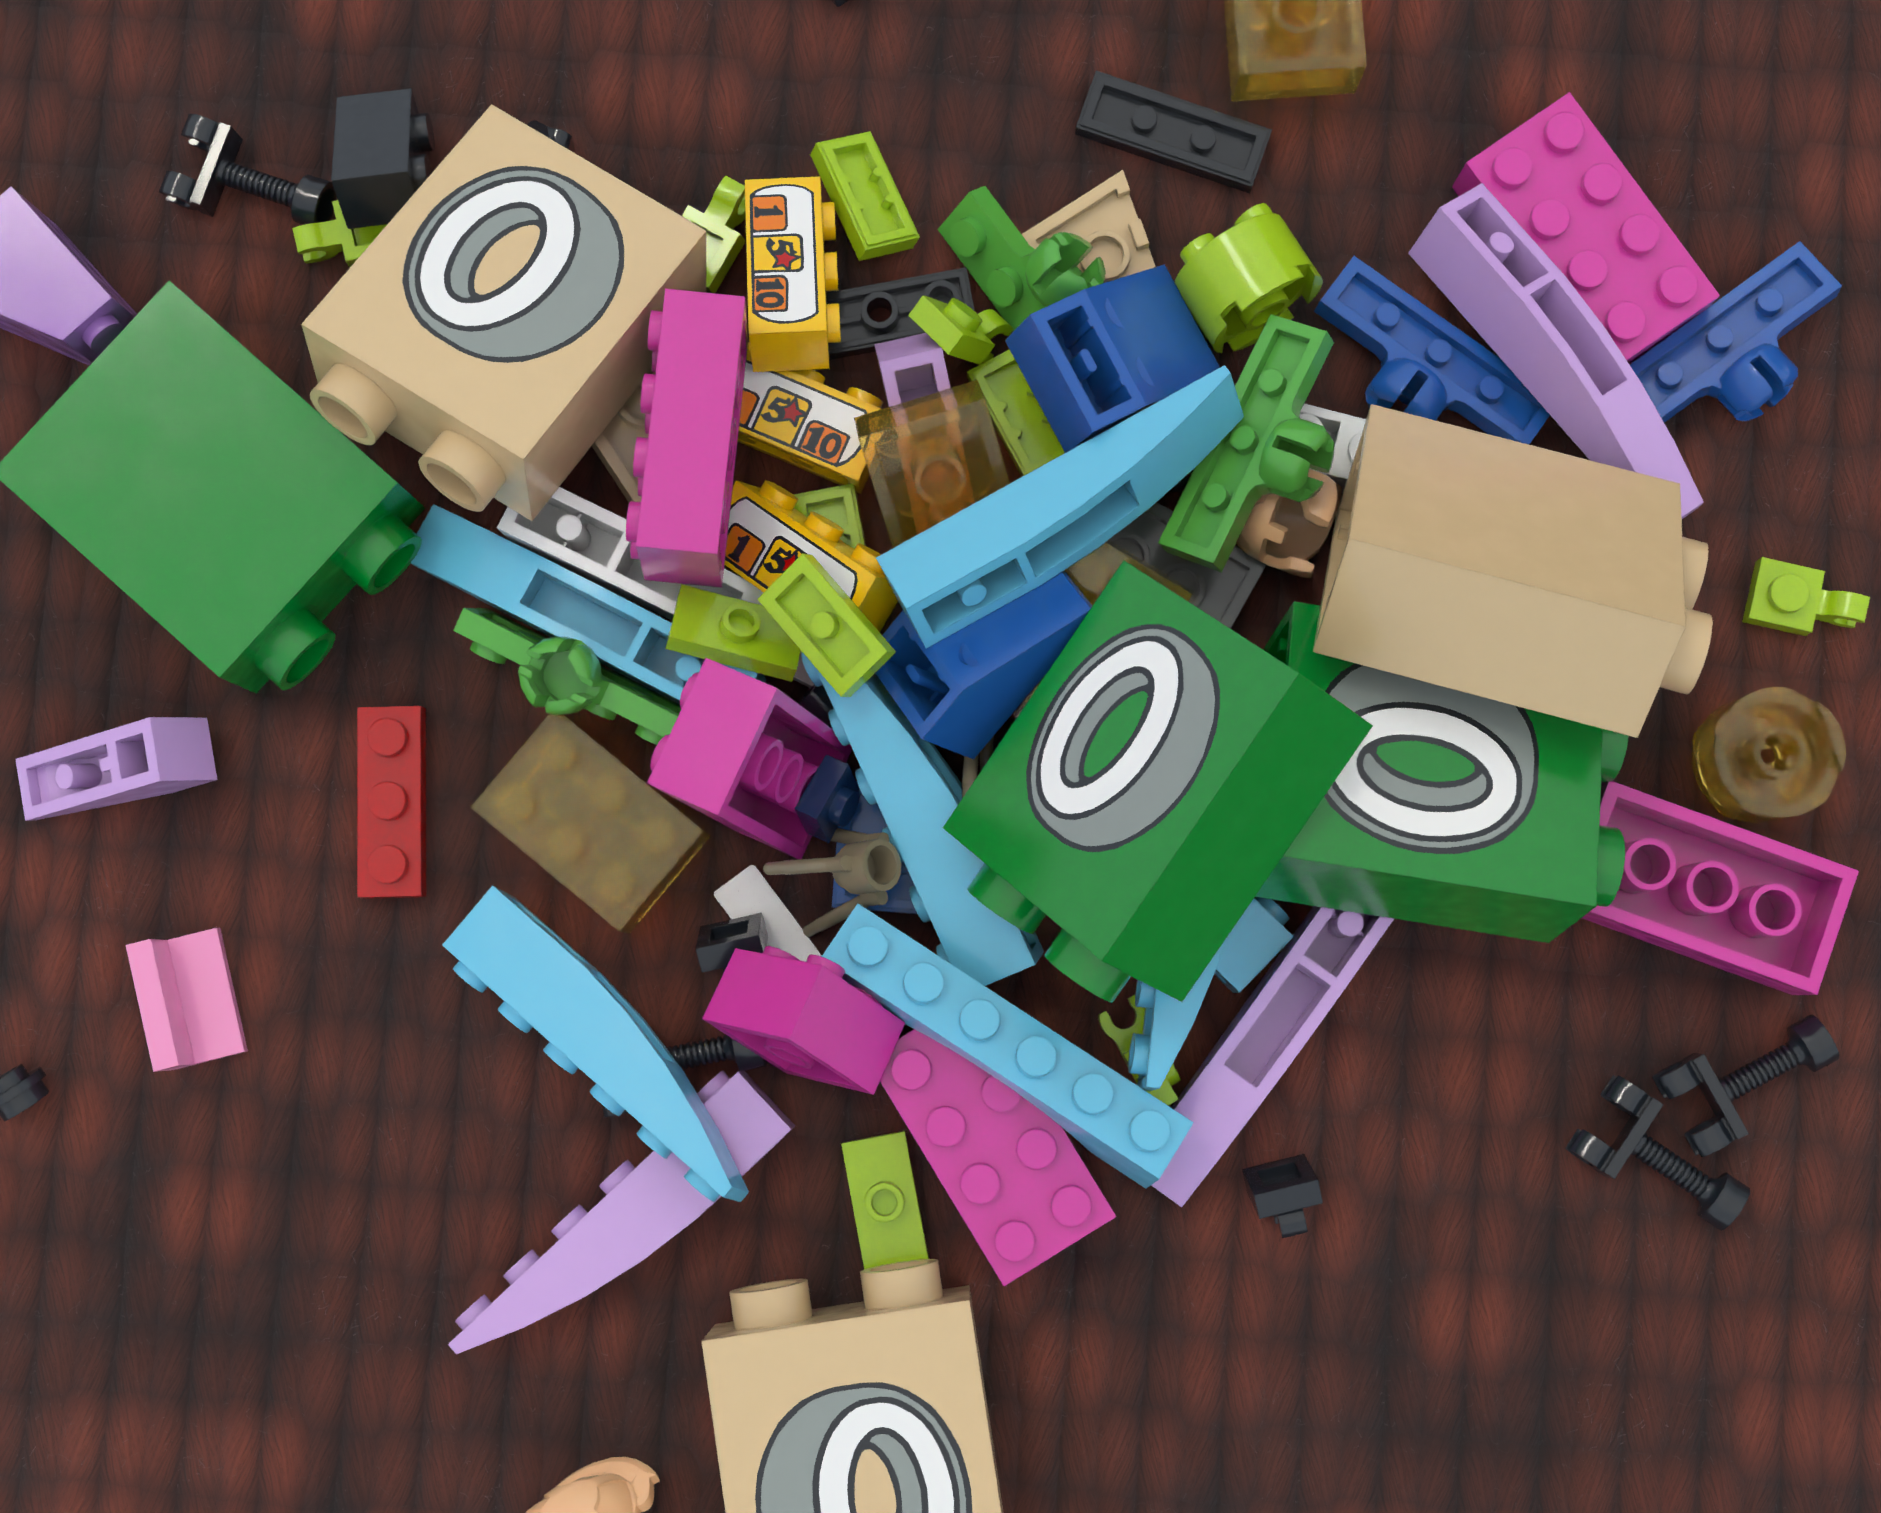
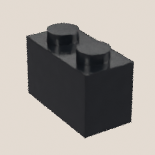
[331,88,435,229]

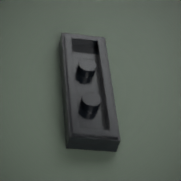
[1075,70,1272,194]

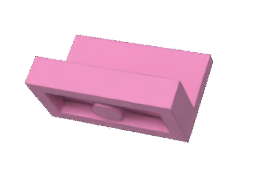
[126,928,248,1072]

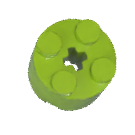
[1174,203,1323,353]

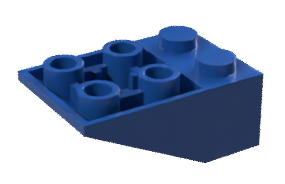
[1005,264,1220,453]
[875,571,1093,759]

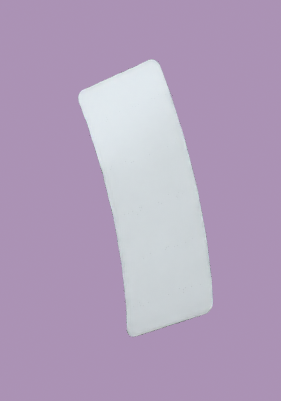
[714,865,822,962]

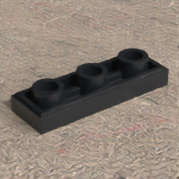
[826,267,975,360]

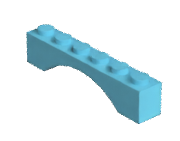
[821,903,1194,1189]

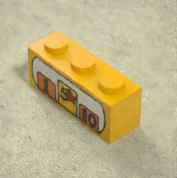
[745,176,841,372]
[738,342,891,494]
[725,480,898,632]

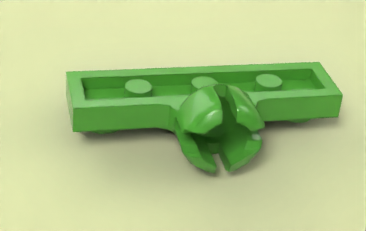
[937,186,1106,331]
[1158,314,1334,573]
[453,608,681,745]

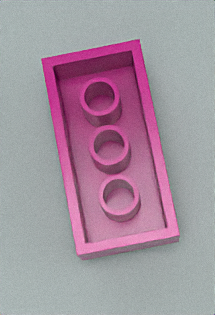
[1452,92,1720,364]
[626,288,748,588]
[647,658,852,859]
[1582,781,1859,995]
[880,1029,1116,1286]

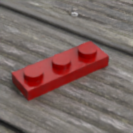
[357,706,426,898]

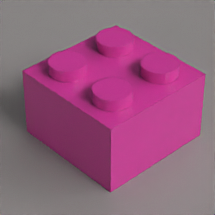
[702,946,905,1095]

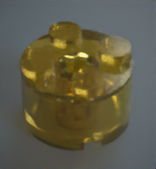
[1692,687,1846,823]

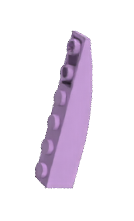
[1408,183,1704,519]
[1151,906,1394,1207]
[448,1070,795,1354]

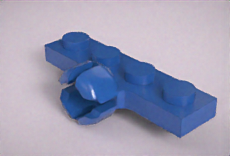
[1630,241,1842,423]
[1314,256,1550,444]

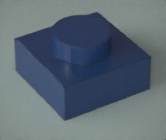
[794,754,860,843]

